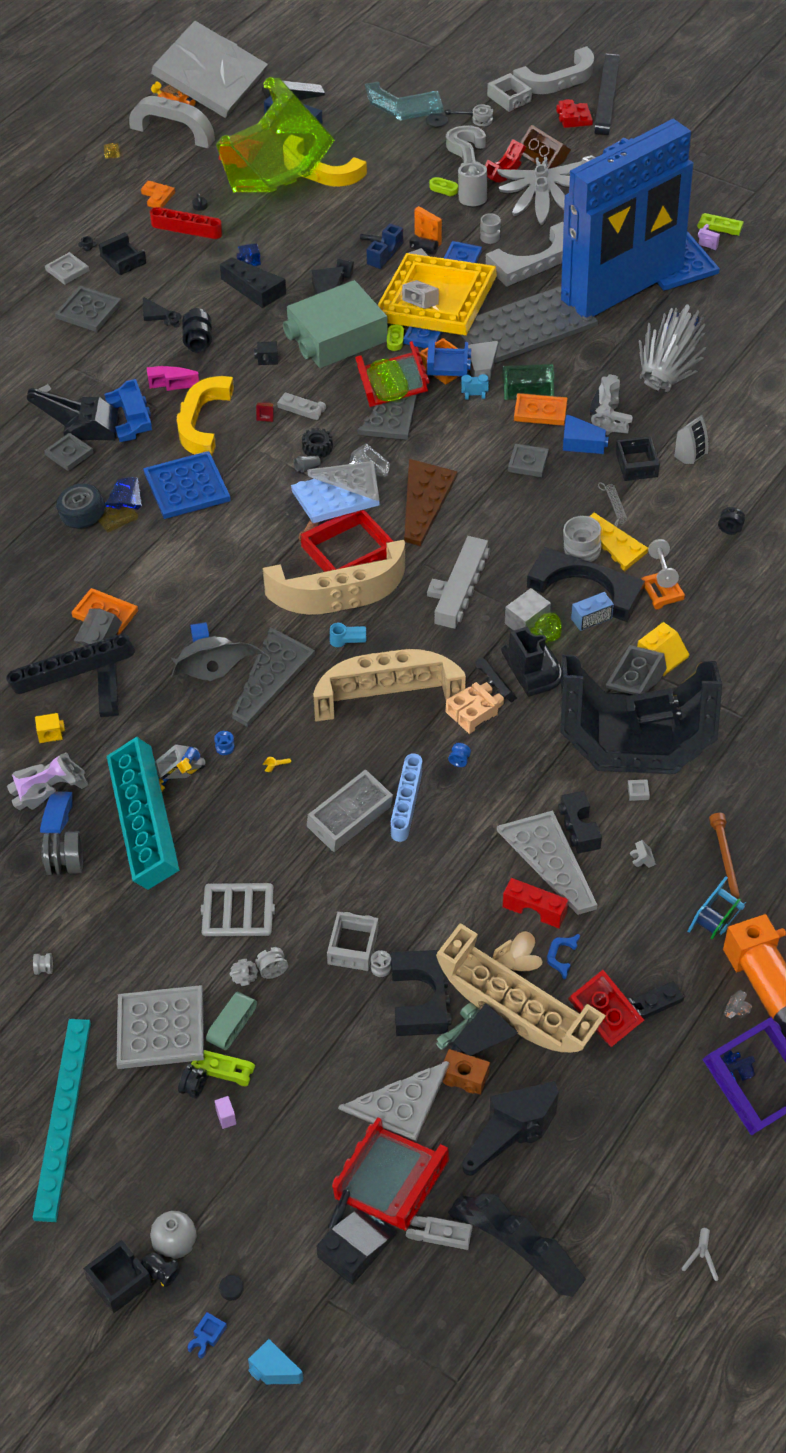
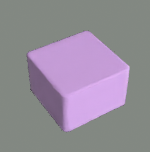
[215,1096,236,1129]

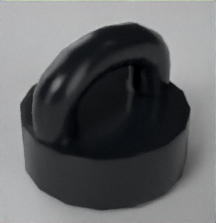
[192,193,208,211]

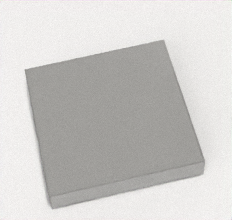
[45,252,90,285]

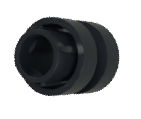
[182,308,212,353]

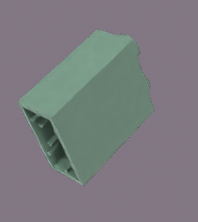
[283,280,387,368]

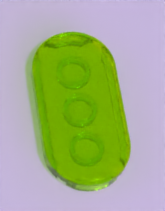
[367,359,409,401]

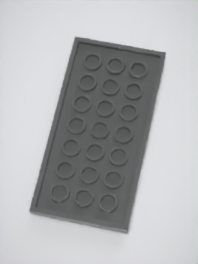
[461,286,598,363]

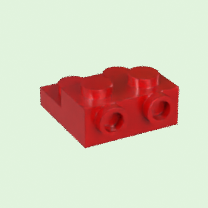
[556,99,593,128]

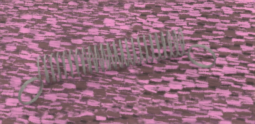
[598,483,627,527]

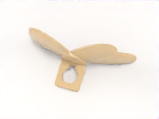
[492,931,542,971]

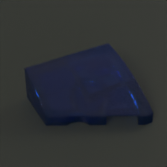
[105,477,142,510]

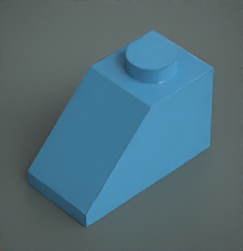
[248,1339,303,1384]

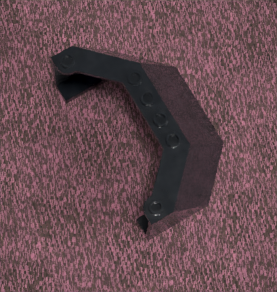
[560,655,722,774]

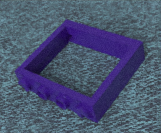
[702,1017,786,1135]

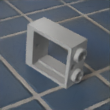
[487,73,532,112]
[327,912,378,971]

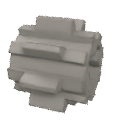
[230,959,258,986]

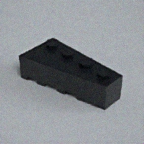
[220,257,286,308]

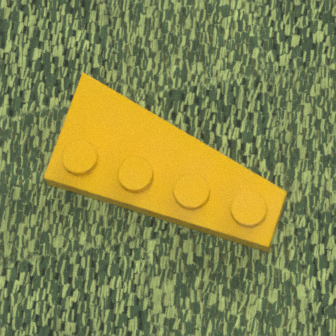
[589,513,648,572]

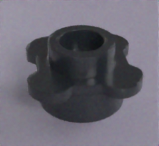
[78,236,97,251]
[164,311,182,328]

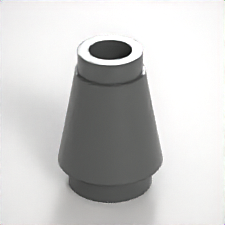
[294,456,320,473]

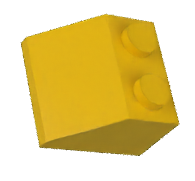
[637,622,689,676]

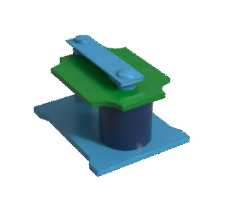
[688,876,746,939]

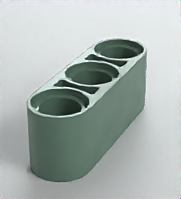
[206,991,257,1050]

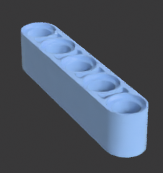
[391,754,422,842]

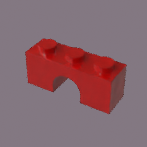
[503,878,568,928]

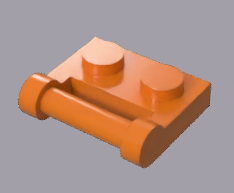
[641,573,685,609]

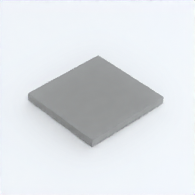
[117,985,204,1069]

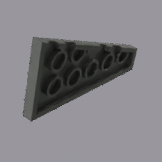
[357,366,421,440]

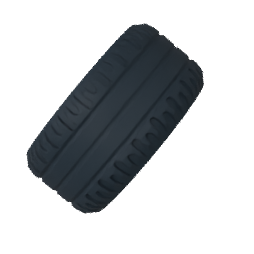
[56,484,105,528]

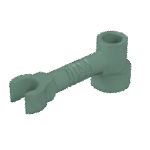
[436,1002,478,1050]

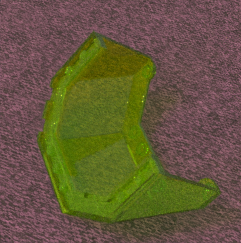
[216,77,334,192]

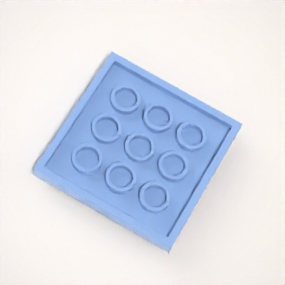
[291,479,380,523]

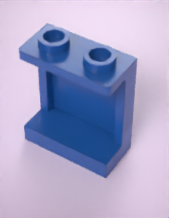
[427,340,472,376]

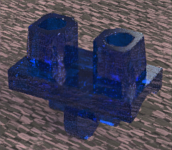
[721,1050,755,1081]

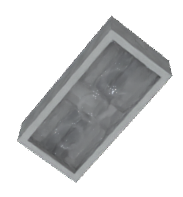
[307,769,393,852]

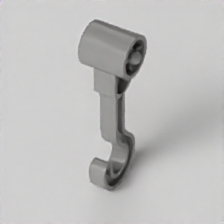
[446,126,487,206]

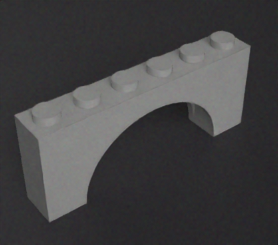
[486,222,564,287]

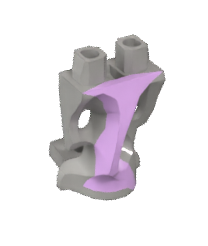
[7,753,88,810]

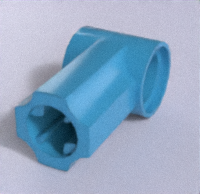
[329,623,366,647]

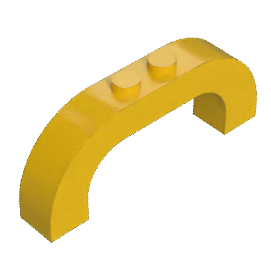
[283,135,367,186]
[177,376,234,456]

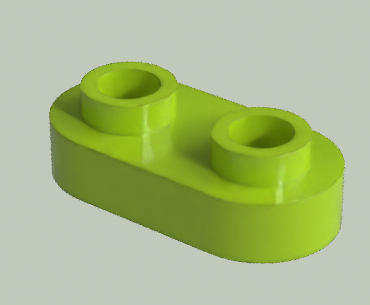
[430,177,458,196]
[387,324,404,351]

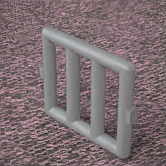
[201,883,275,936]

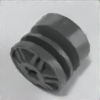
[41,831,83,876]

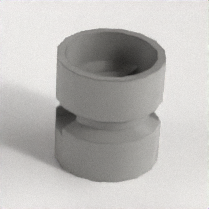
[480,214,501,244]

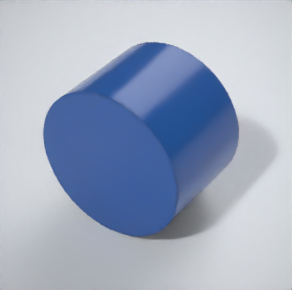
[190,622,209,642]

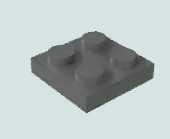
[44,433,93,471]
[508,444,549,477]

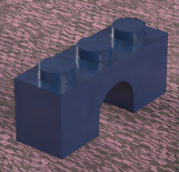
[367,223,403,269]

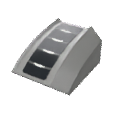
[674,415,708,464]

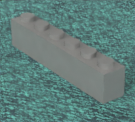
[434,536,490,629]

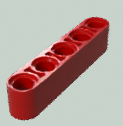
[150,207,222,239]

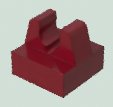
[256,402,274,422]

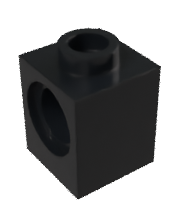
[254,341,278,365]

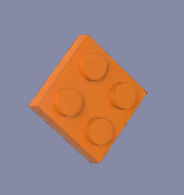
[415,206,442,247]

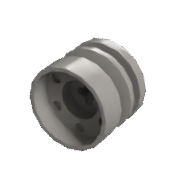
[563,516,601,562]

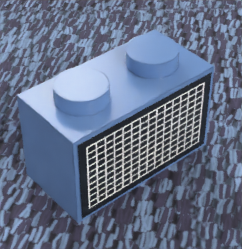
[571,592,614,631]

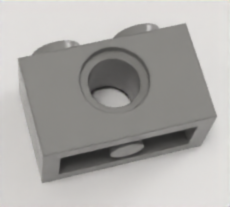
[402,280,439,309]

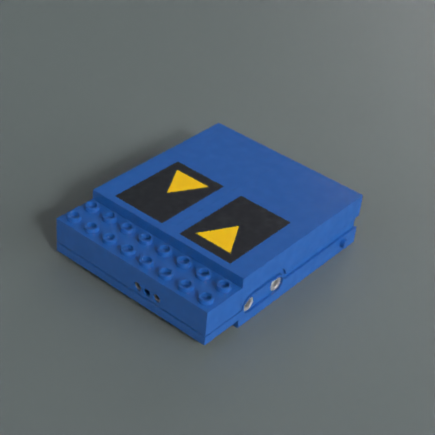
[561,119,693,318]

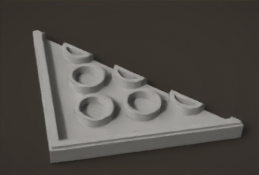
[307,461,379,501]
[338,1061,450,1142]

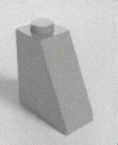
[468,341,498,380]

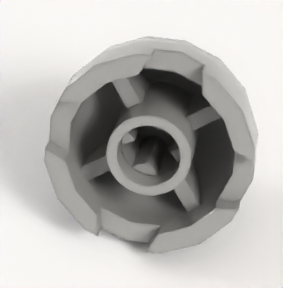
[150,1211,197,1259]

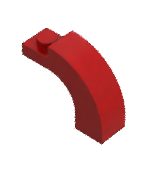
[485,139,526,183]

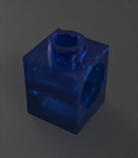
[236,243,261,266]

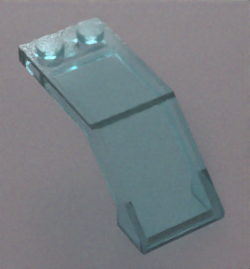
[365,81,444,120]

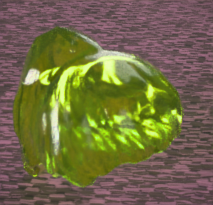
[530,612,562,643]

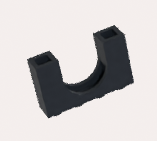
[391,950,452,1036]

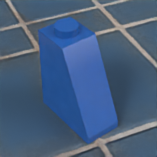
[563,415,609,454]

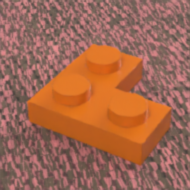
[141,181,175,208]

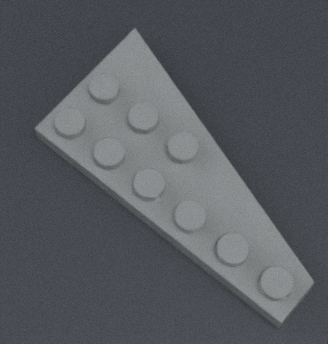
[497,811,597,915]

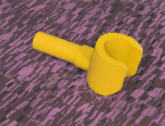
[263,757,291,772]

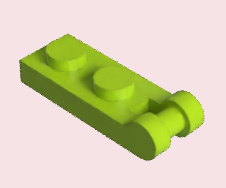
[697,213,744,236]
[191,1050,255,1086]

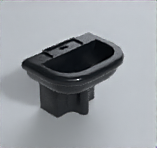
[501,626,561,697]

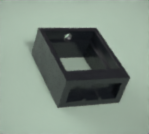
[616,436,660,481]

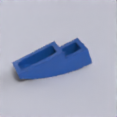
[40,791,72,834]

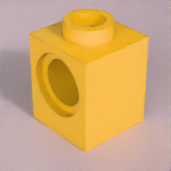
[35,713,65,743]

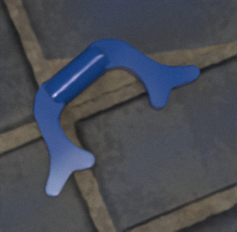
[547,934,580,979]

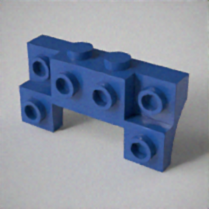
[105,379,152,442]

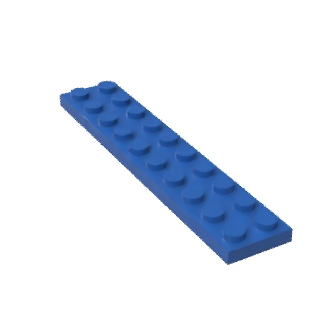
[403,241,482,349]

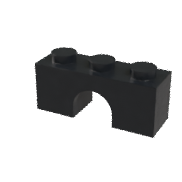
[558,791,602,854]

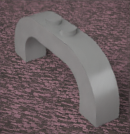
[513,46,594,94]
[129,96,215,148]

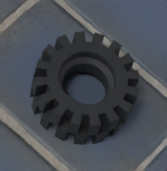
[302,428,333,459]

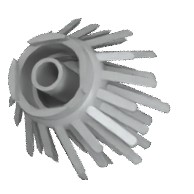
[639,304,706,392]

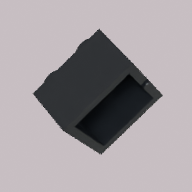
[83,1240,152,1314]

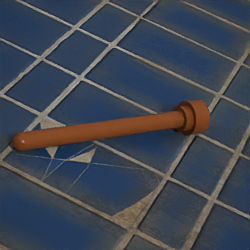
[709,813,740,899]

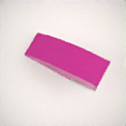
[146,366,199,391]

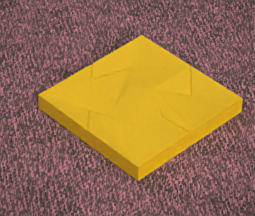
[378,253,497,335]

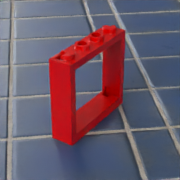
[301,510,394,572]

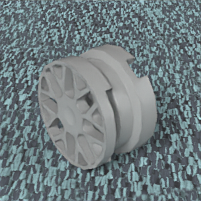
[473,104,493,126]
[255,947,288,979]

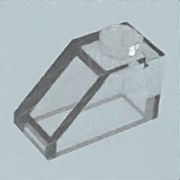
[349,443,390,477]

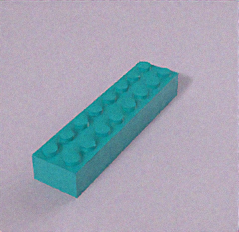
[107,737,180,890]

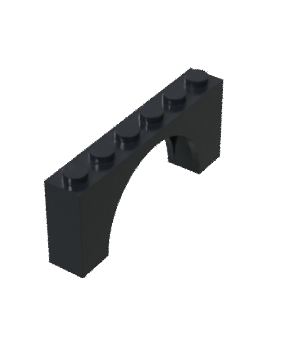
[527,547,645,622]

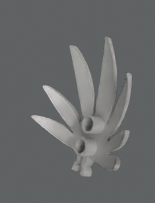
[497,157,584,225]

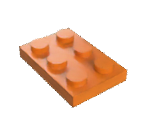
[514,393,567,425]
[72,588,138,635]

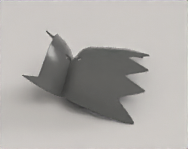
[171,636,265,681]

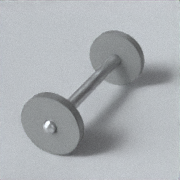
[648,539,679,588]

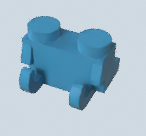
[461,374,488,400]

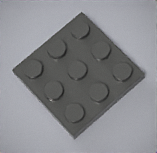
[55,286,122,332]

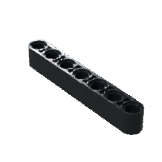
[6,634,135,694]

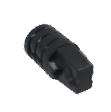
[409,237,438,255]

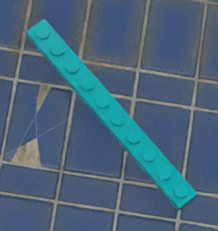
[33,1019,91,1222]

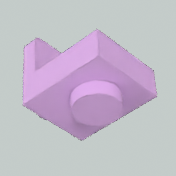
[698,224,720,250]

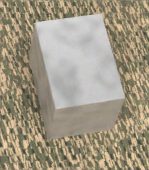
[505,588,551,633]

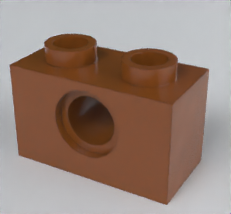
[442,1049,490,1095]

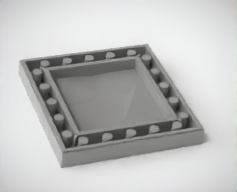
[151,21,268,118]

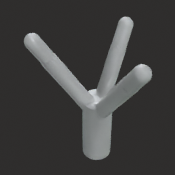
[682,1228,718,1281]

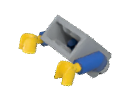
[155,745,205,791]

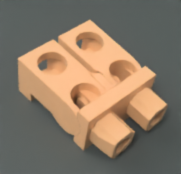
[446,682,504,734]

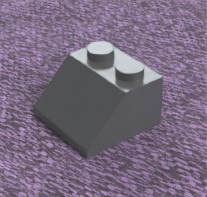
[74,609,122,646]

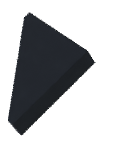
[143,297,174,321]

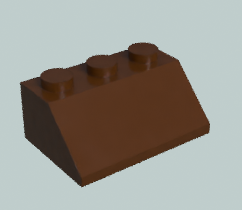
[521,125,571,169]

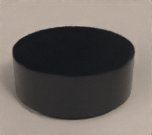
[219,1275,243,1301]

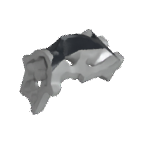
[590,374,633,435]

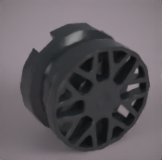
[718,507,745,535]
[178,1064,207,1099]

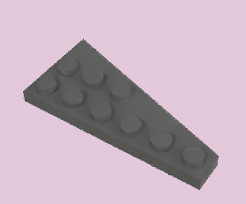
[232,627,315,727]

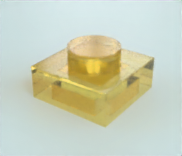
[104,143,120,158]

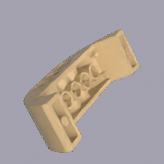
[263,540,405,614]
[313,649,466,721]
[436,923,606,1053]

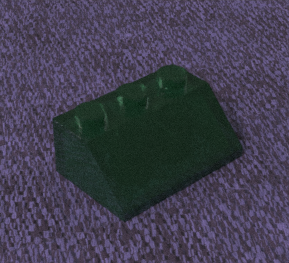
[502,364,554,400]

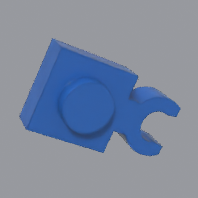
[188,1312,227,1359]

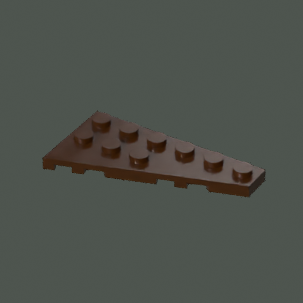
[404,459,457,546]

